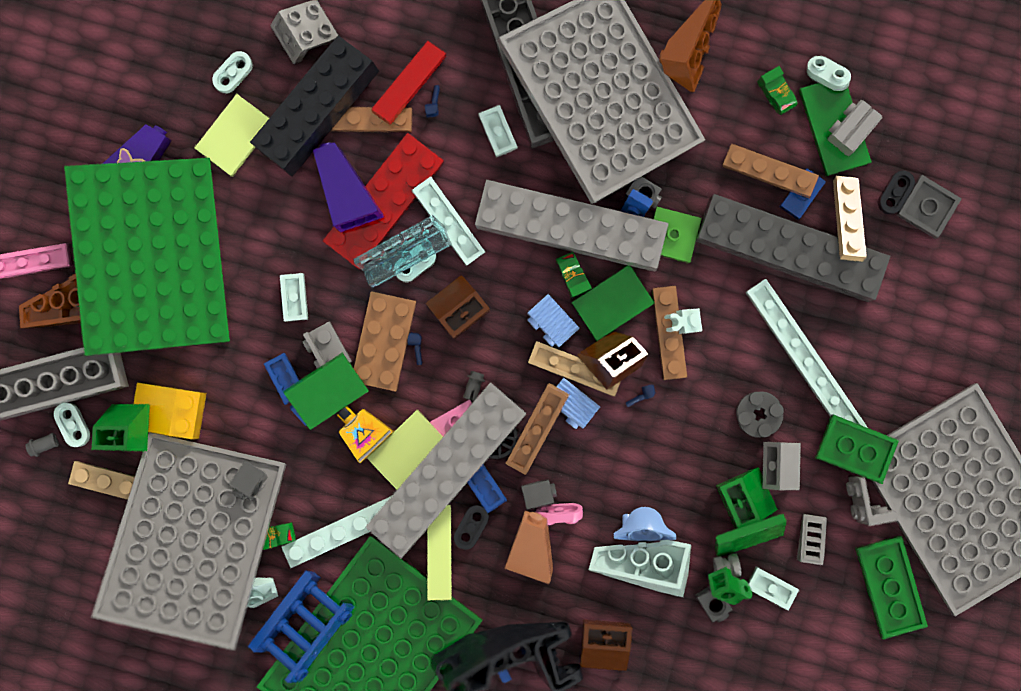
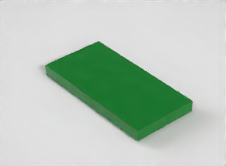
[799,76,872,177]
[855,536,928,639]

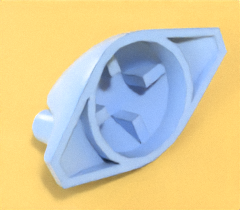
[614,507,676,541]

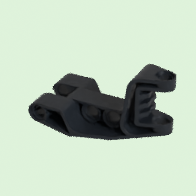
[431,622,583,691]

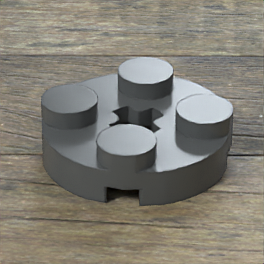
[736,391,784,437]

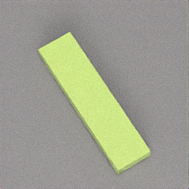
[427,505,452,601]

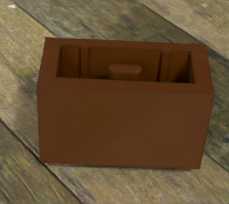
[425,275,490,340]
[577,331,648,390]
[580,619,632,671]

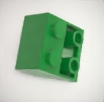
[92,404,150,451]
[715,467,778,529]

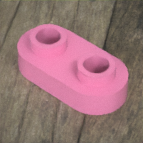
[536,503,583,525]

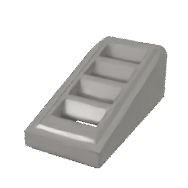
[797,514,827,565]

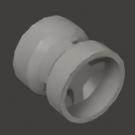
[713,554,741,577]

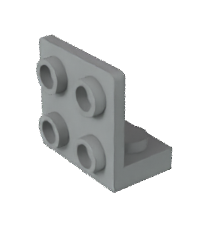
[270,0,338,64]
[846,476,897,526]

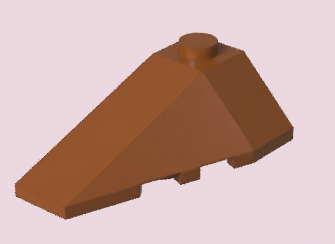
[659,0,721,92]
[19,274,81,329]

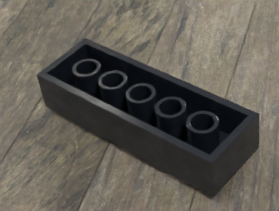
[250,35,379,177]

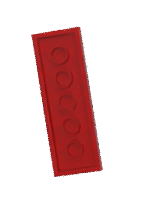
[323,133,444,270]

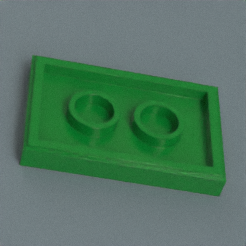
[571,265,654,341]
[283,352,369,430]
[815,414,899,484]
[715,514,787,557]

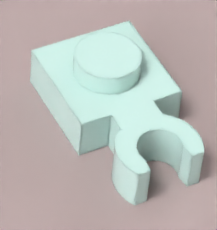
[664,308,702,334]

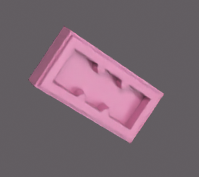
[430,400,472,437]

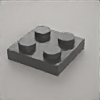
[896,175,962,239]

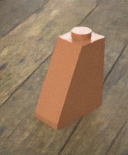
[505,511,553,584]

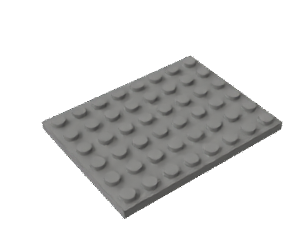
[497,0,705,204]
[872,383,1021,616]
[92,432,286,650]

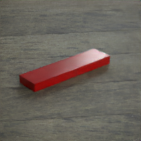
[371,41,446,125]

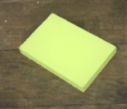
[195,94,269,177]
[367,410,443,490]

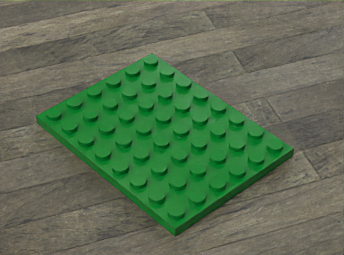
[64,158,230,356]
[257,535,483,691]

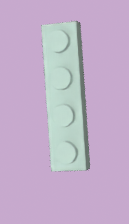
[412,177,485,266]

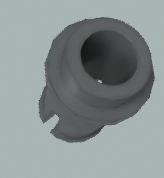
[463,371,485,401]
[25,433,59,457]

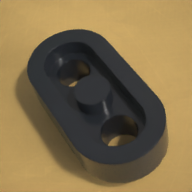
[878,171,915,215]
[454,505,489,550]

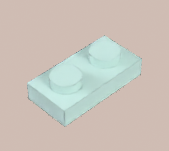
[479,105,517,157]
[280,273,308,322]
[748,567,799,610]

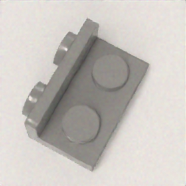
[302,322,352,369]

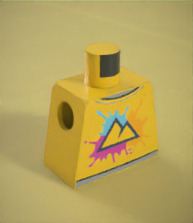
[337,406,394,463]

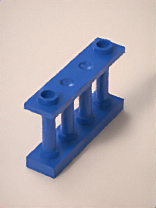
[248,571,354,683]

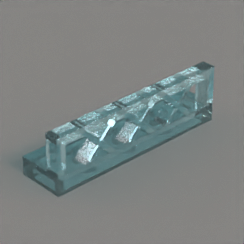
[353,215,452,288]

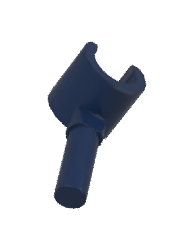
[425,85,440,118]
[408,332,422,365]
[625,384,656,407]

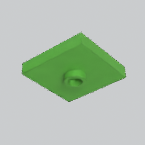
[653,207,702,263]

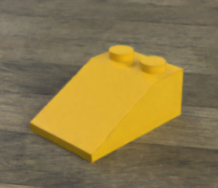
[134,383,206,439]

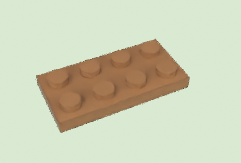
[354,292,417,392]

